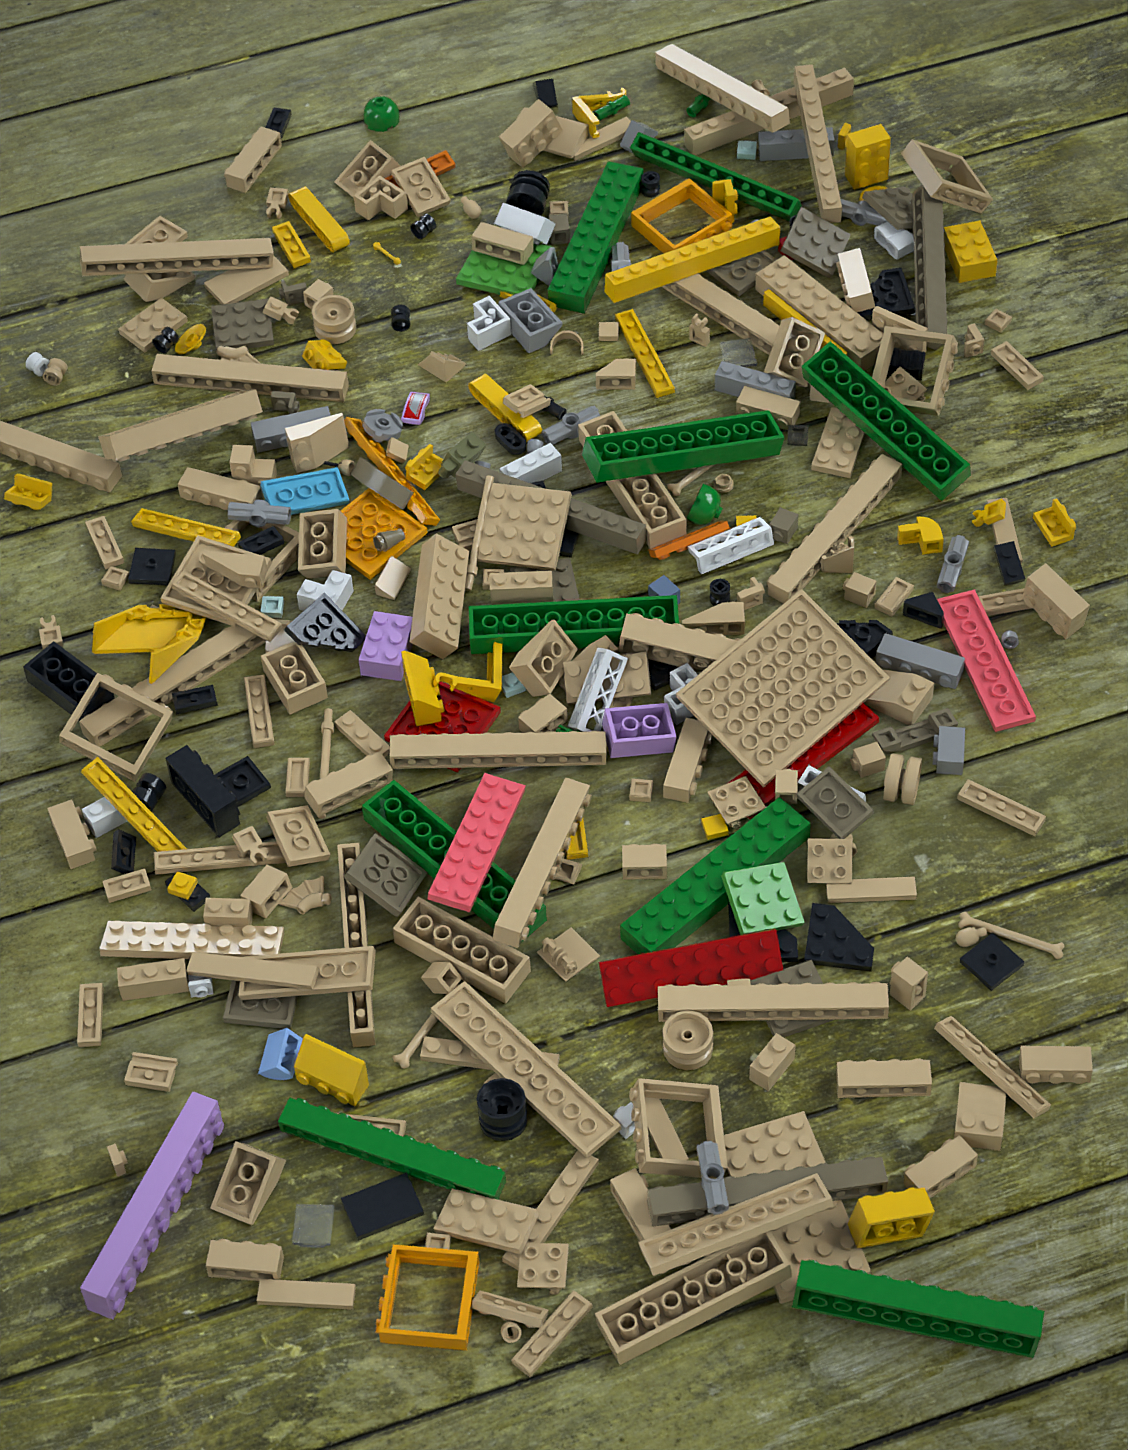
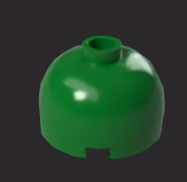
[363,96,400,132]
[686,483,723,525]

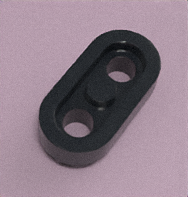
[495,423,526,455]

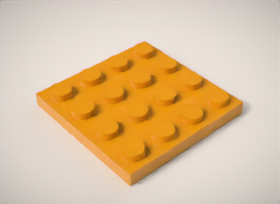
[341,488,428,580]

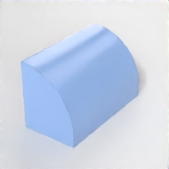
[258,1028,303,1080]

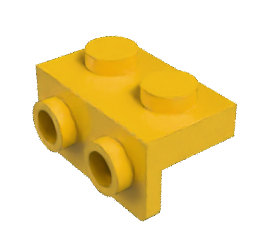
[712,179,738,222]
[302,339,347,370]
[405,444,443,490]
[4,473,52,510]
[1033,498,1076,547]

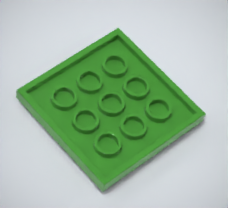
[456,244,552,295]

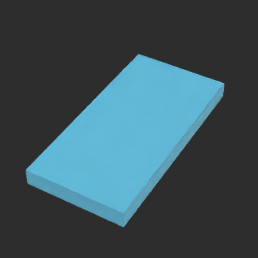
[260,467,349,515]

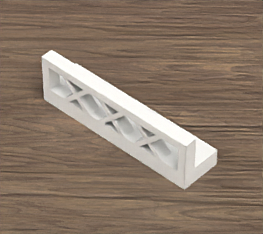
[688,517,774,574]
[567,648,628,732]

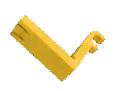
[572,88,626,139]
[433,642,502,702]

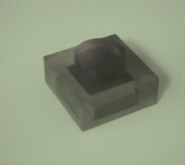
[788,425,809,446]

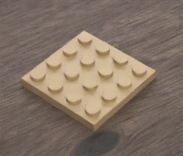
[477,483,572,571]
[160,536,272,627]

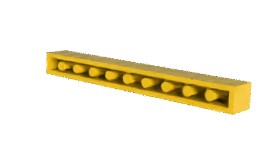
[605,216,781,303]

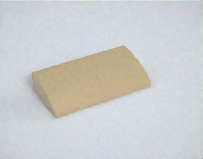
[516,107,590,159]

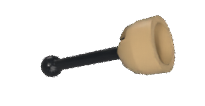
[323,459,355,476]

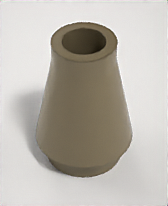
[373,529,405,552]

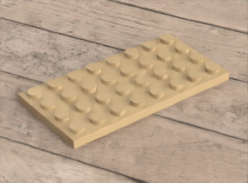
[724,1111,871,1304]

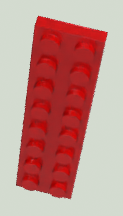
[727,703,879,819]
[598,928,784,1007]

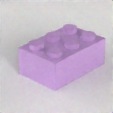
[359,611,413,681]
[602,703,676,758]

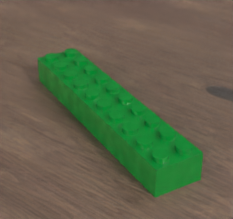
[548,161,643,314]
[801,341,971,501]
[582,410,785,483]
[469,595,679,654]
[362,780,547,942]
[620,797,811,954]
[792,1260,1045,1358]

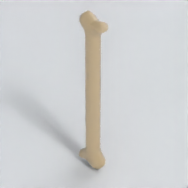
[667,465,714,496]
[958,912,1064,959]
[392,984,459,1069]

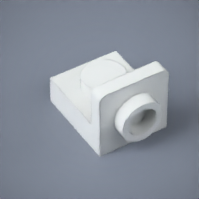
[188,975,214,998]

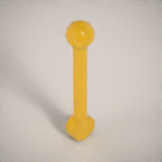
[373,242,401,265]

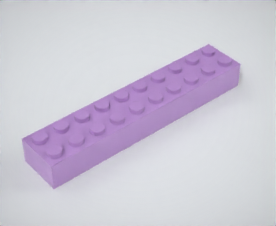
[80,1092,224,1320]

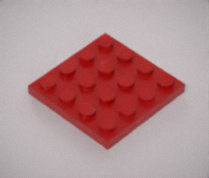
[384,681,501,773]

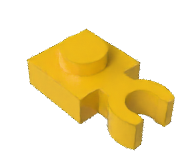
[972,498,1006,527]

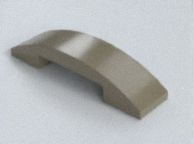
[350,457,414,509]
[872,708,958,752]

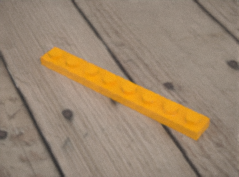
[344,417,440,526]

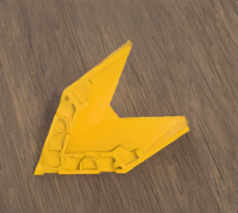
[92,604,207,684]

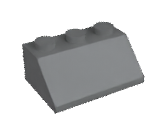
[498,288,562,353]

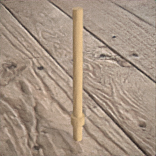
[465,475,494,591]
[317,708,334,819]

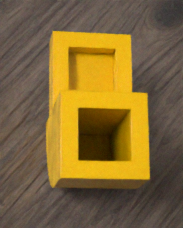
[897,517,944,555]

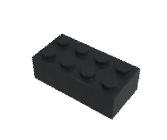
[23,641,115,721]
[165,745,240,838]

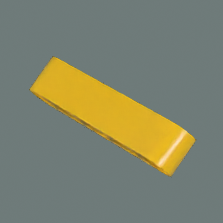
[288,186,350,253]
[468,374,542,443]

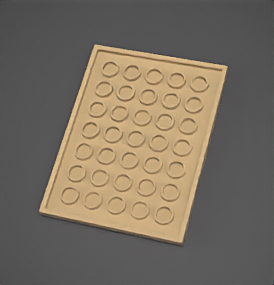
[676,589,890,787]

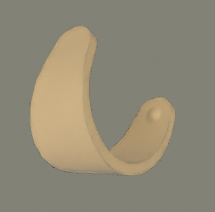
[550,330,584,355]

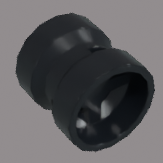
[641,171,660,198]
[410,213,437,240]
[391,305,410,332]
[152,327,179,354]
[710,578,730,606]

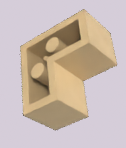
[353,176,408,220]
[230,445,277,490]

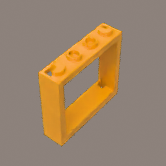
[631,178,733,253]
[375,1244,480,1351]

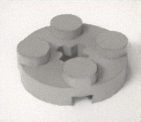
[362,409,403,443]

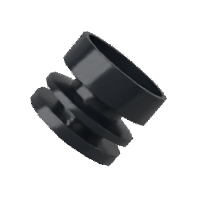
[506,170,550,216]
[476,1078,528,1141]

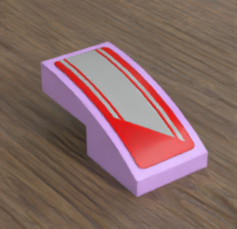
[401,392,430,425]

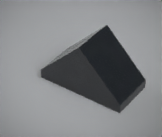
[533,78,558,108]
[903,592,944,629]

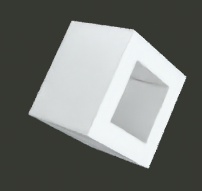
[613,1102,635,1139]

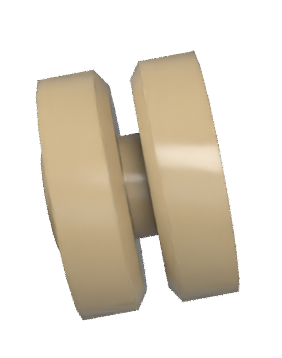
[312,295,356,344]
[883,753,922,805]
[663,1010,713,1070]

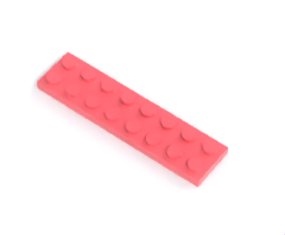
[937,589,1036,732]
[427,773,526,912]

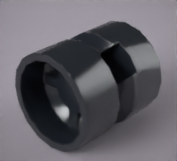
[132,773,167,812]

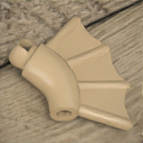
[216,345,261,364]
[279,876,332,915]

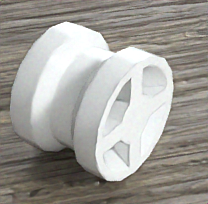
[26,352,49,377]

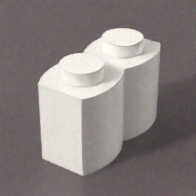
[874,221,914,259]

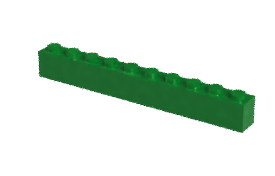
[630,132,803,221]
[278,1097,506,1200]

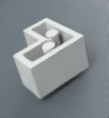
[467,296,511,351]
[297,570,353,611]
[664,663,698,725]

